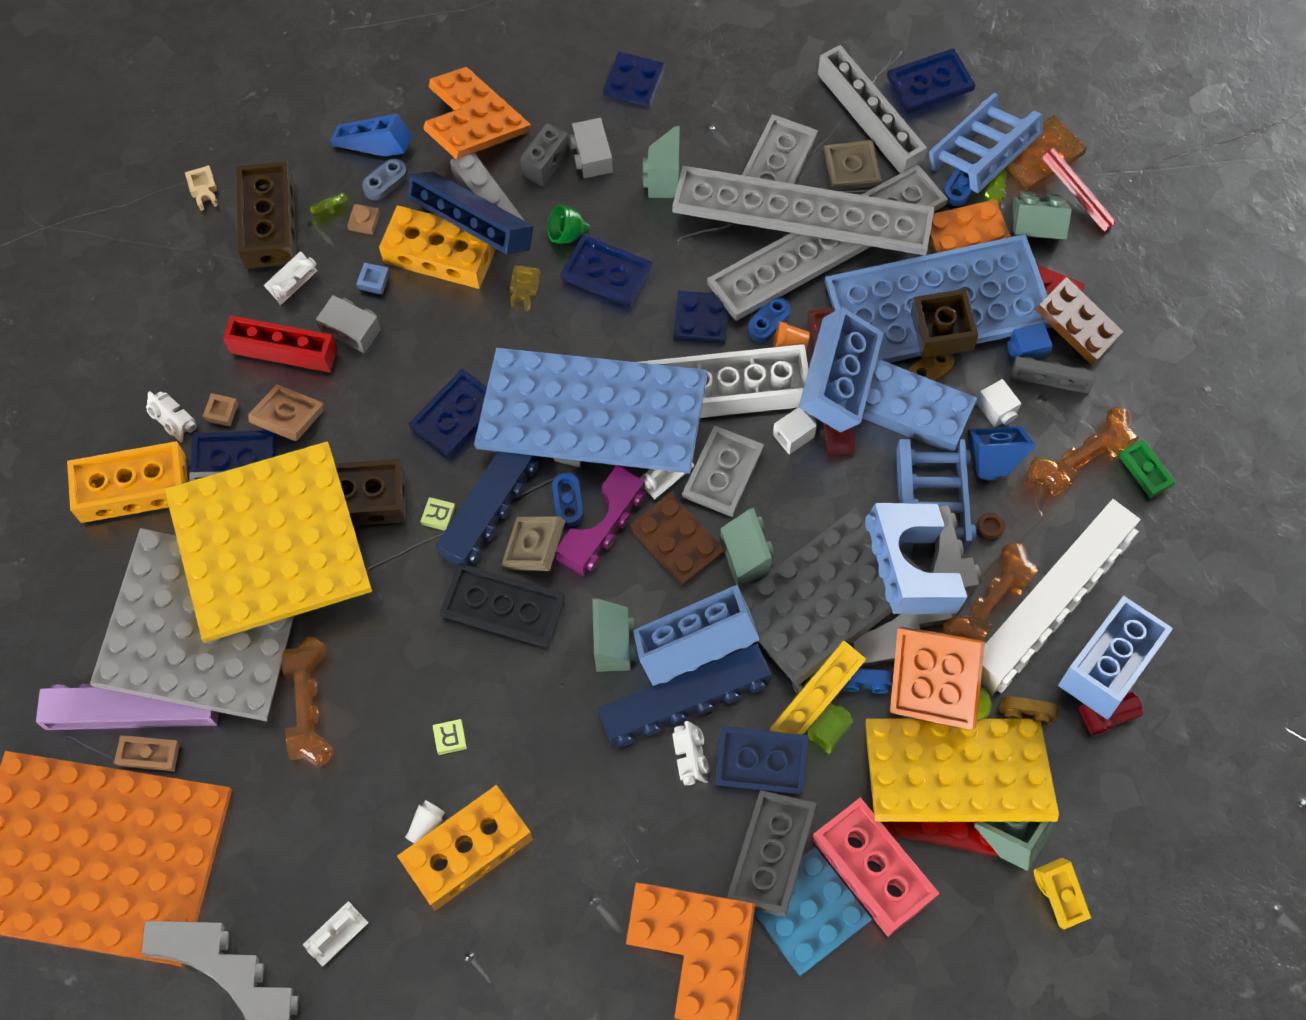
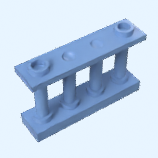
[929,93,1043,193]
[896,439,976,551]

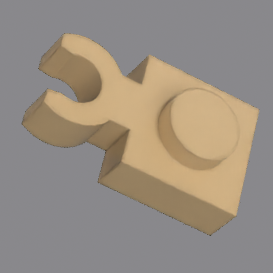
[185,166,218,211]

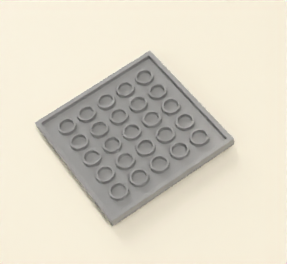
[90,528,295,722]

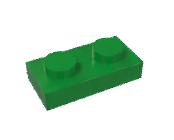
[1118,439,1175,499]

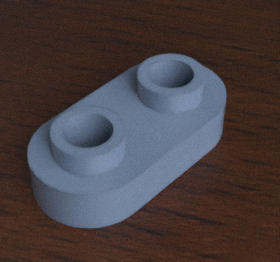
[362,159,408,201]

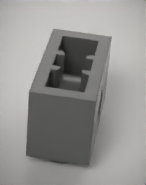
[520,123,570,187]

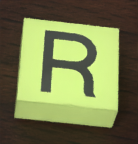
[421,497,456,531]
[433,719,467,755]

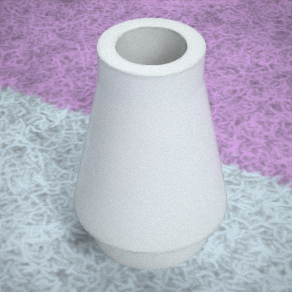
[405,800,445,843]

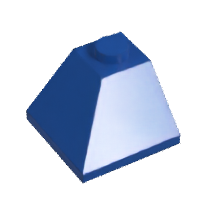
[968,426,1035,480]

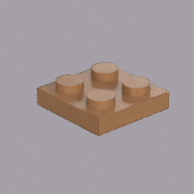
[249,384,324,441]

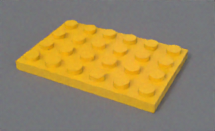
[865,719,1059,822]

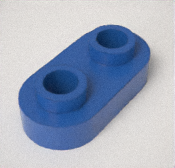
[943,161,975,206]
[748,297,790,343]
[552,473,583,527]
[843,669,894,694]

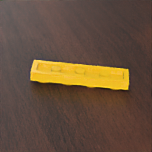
[769,640,866,734]

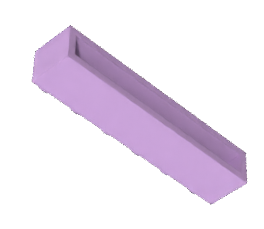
[36,684,219,730]

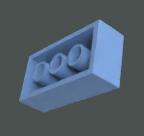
[798,307,884,432]
[862,358,977,452]
[633,585,760,686]
[1058,596,1173,720]

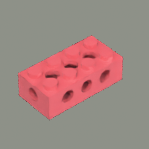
[811,797,940,937]

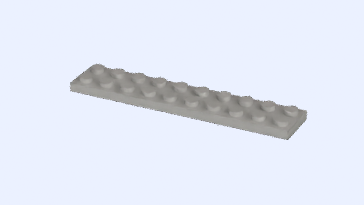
[707,164,948,321]
[672,166,934,255]

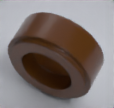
[976,512,1005,542]

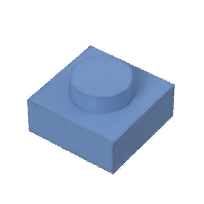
[356,262,390,294]

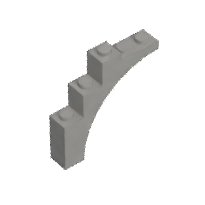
[850,505,981,668]
[142,921,298,1020]

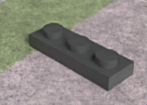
[1010,356,1096,394]

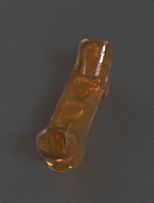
[1028,407,1139,495]
[941,542,1040,641]
[282,636,333,767]

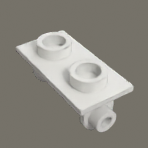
[264,251,317,305]
[146,391,197,443]
[640,463,695,499]
[672,721,709,785]
[303,901,368,967]

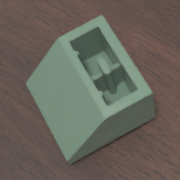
[1012,192,1072,239]
[720,508,775,587]

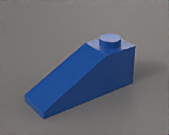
[329,113,412,156]

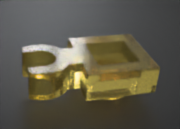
[510,265,541,311]

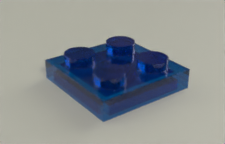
[603,51,664,107]
[673,290,728,344]

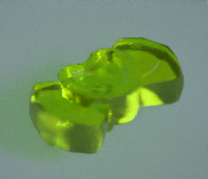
[984,169,1007,202]
[310,192,347,214]

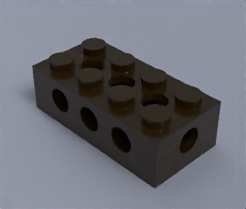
[237,161,296,269]
[335,459,406,526]

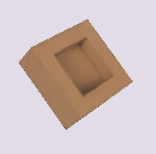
[347,204,380,235]
[202,393,239,426]

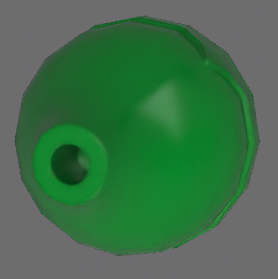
[547,204,590,244]

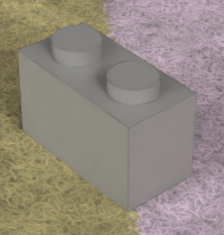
[569,118,613,178]
[316,295,381,354]

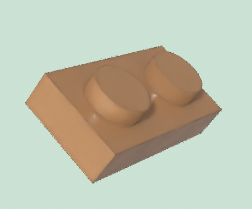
[114,735,180,772]

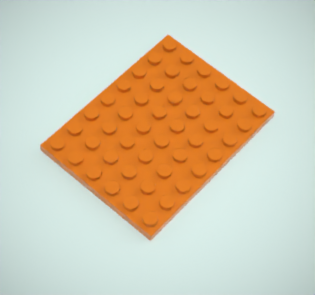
[0,751,232,967]

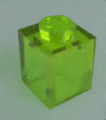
[807,703,853,754]

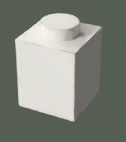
[976,379,1021,427]
[773,408,816,455]

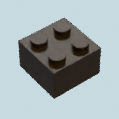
[911,289,978,359]

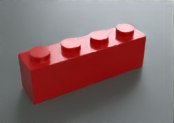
[223,315,338,373]

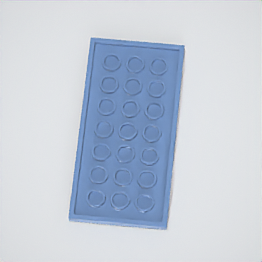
[825,234,1052,363]
[474,348,708,473]

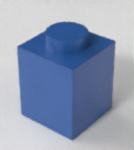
[1007,323,1052,361]

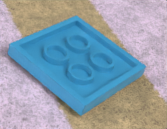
[754,847,872,977]

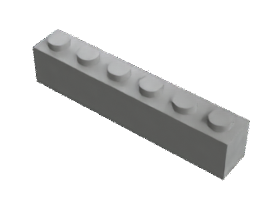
[818,45,927,173]

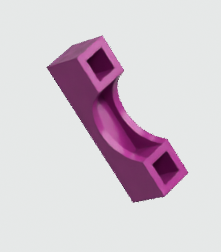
[555,465,646,577]

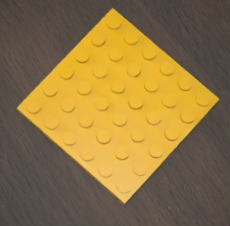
[165,441,372,643]

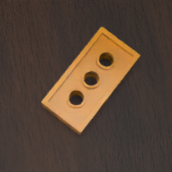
[379,205,496,289]
[67,441,188,523]
[397,785,533,911]

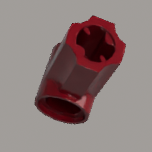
[1079,692,1143,735]

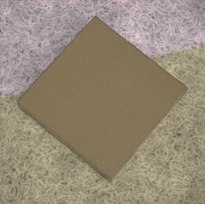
[823,140,882,191]
[501,516,565,571]

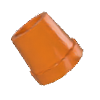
[772,321,810,350]

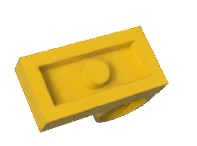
[1034,858,1091,930]

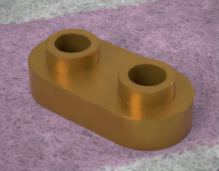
[908,354,954,382]
[999,696,1059,725]

